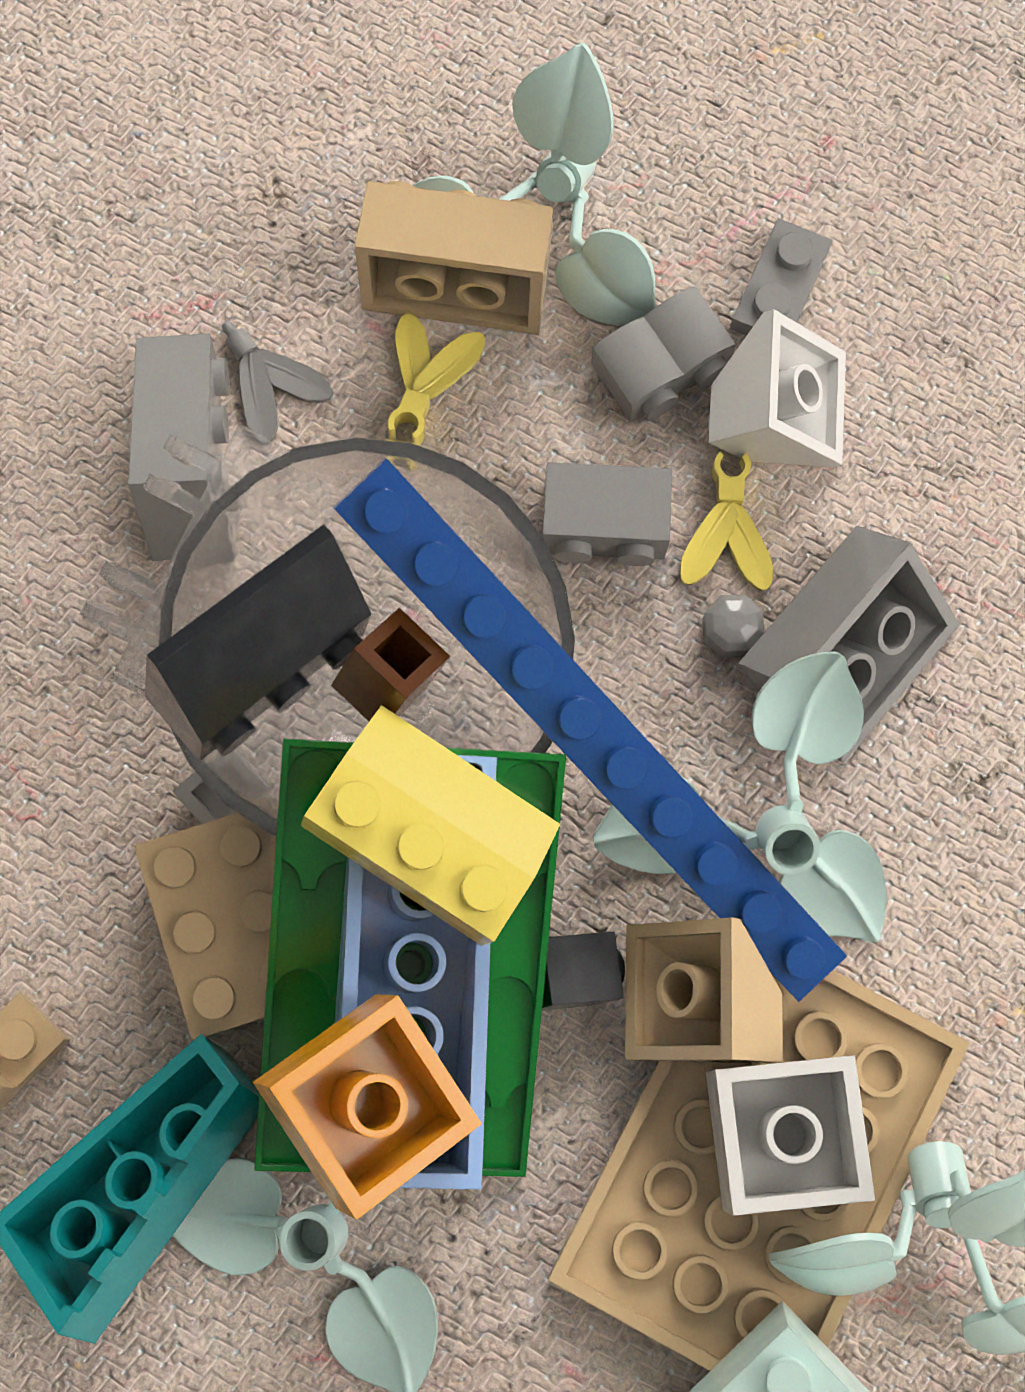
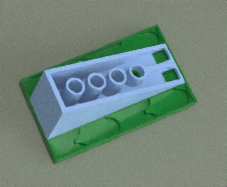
[254,738,567,1190]

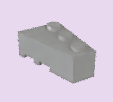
[128,333,230,561]

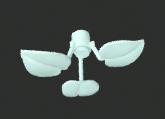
[413,42,657,326]
[593,651,887,943]
[768,1141,1025,1355]
[173,1157,438,1392]

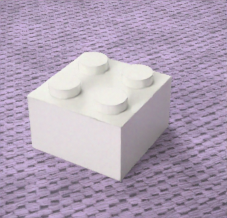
[706,1055,875,1216]

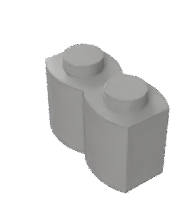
[591,286,736,422]

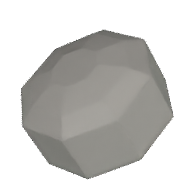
[702,594,765,658]

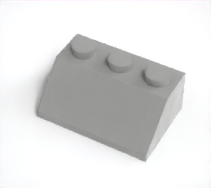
[738,526,960,763]

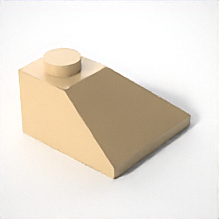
[625,917,783,1063]

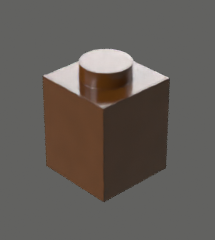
[331,608,450,722]

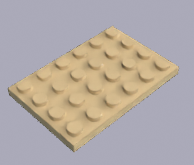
[547,970,970,1371]

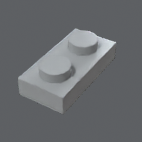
[729,218,833,336]

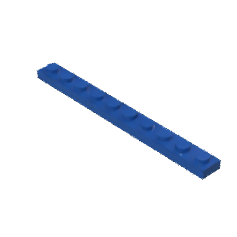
[332,458,847,1002]

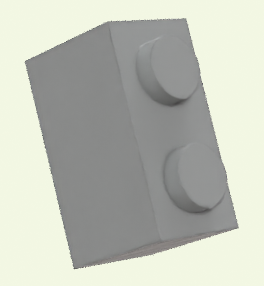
[542,462,672,566]

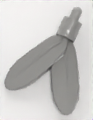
[222,321,333,444]

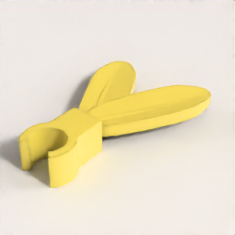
[388,313,486,448]
[680,451,773,591]

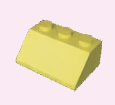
[300,705,560,946]

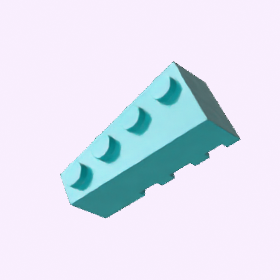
[0,1034,259,1344]

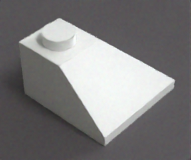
[708,309,846,467]

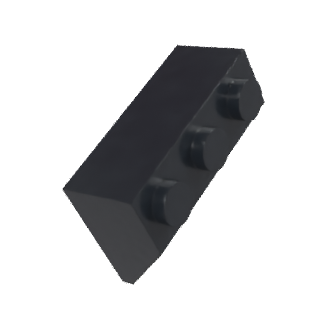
[145,524,372,762]

